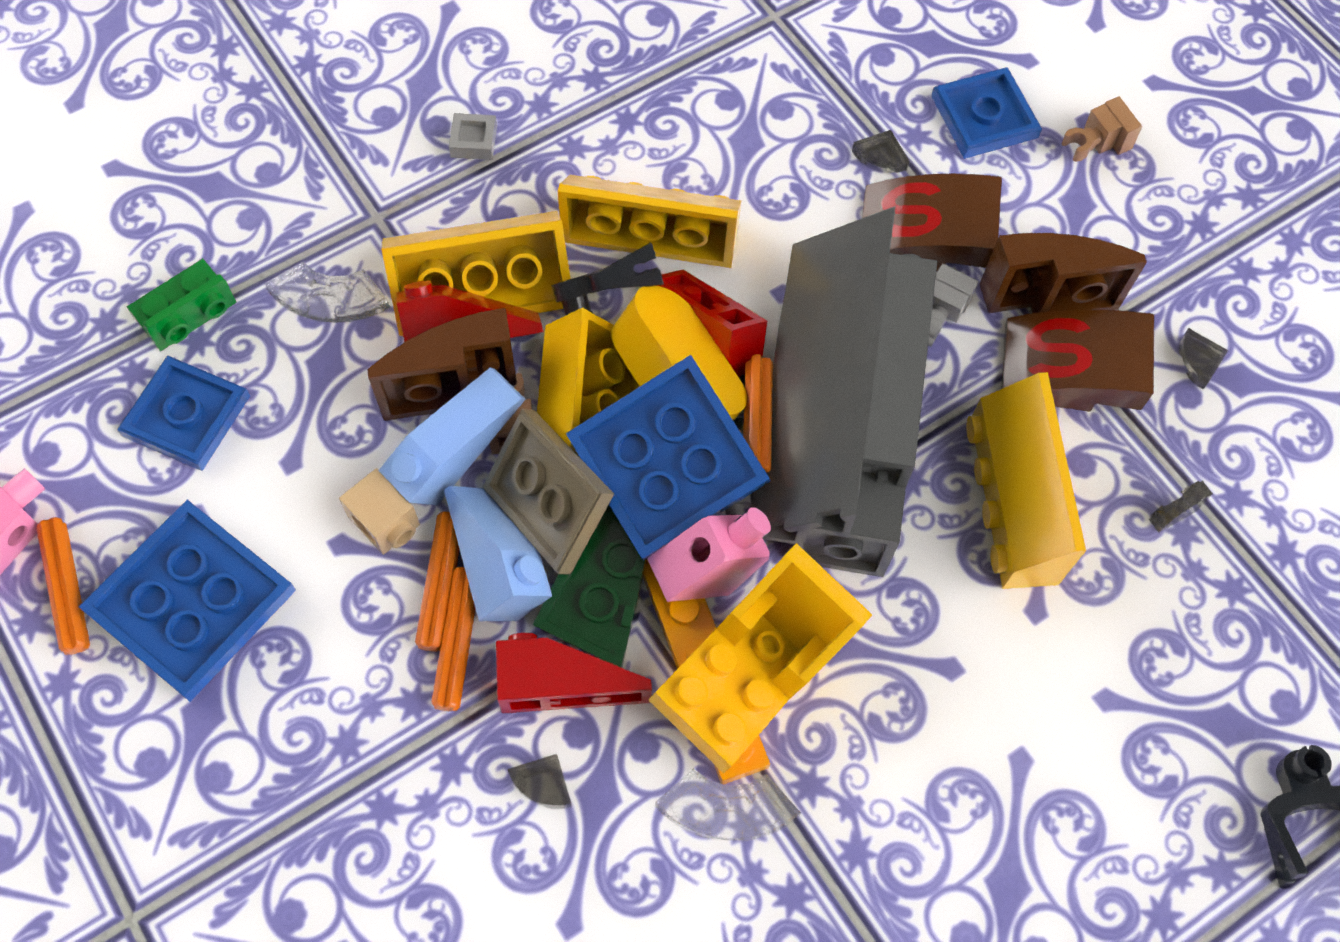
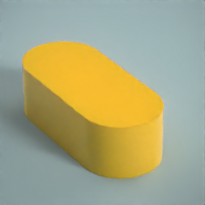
[611,285,747,421]

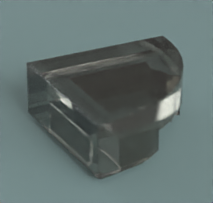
[852,130,909,173]
[1178,328,1228,389]
[1149,480,1213,533]
[507,754,572,809]

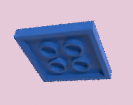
[566,355,771,560]
[79,499,296,702]

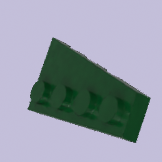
[532,505,647,668]

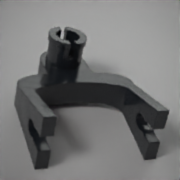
[551,242,664,315]
[1260,745,1340,887]

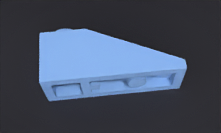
[378,367,526,506]
[444,486,552,621]

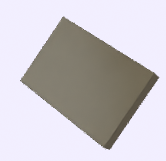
[483,409,614,574]

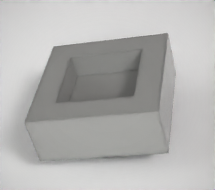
[449,113,497,160]

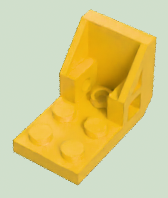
[648,543,872,773]

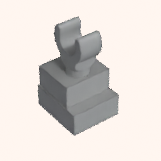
[928,263,979,347]

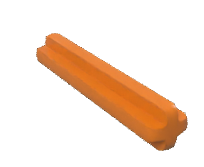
[743,354,773,473]
[415,511,460,652]
[36,517,90,655]
[431,567,476,712]

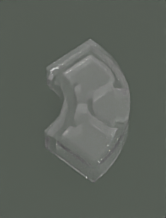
[265,261,390,323]
[655,768,801,841]

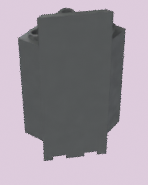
[750,206,937,577]

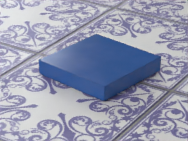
[931,67,1042,159]
[117,355,250,471]

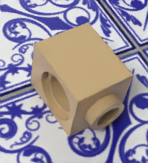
[339,468,420,555]

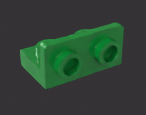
[126,258,237,352]

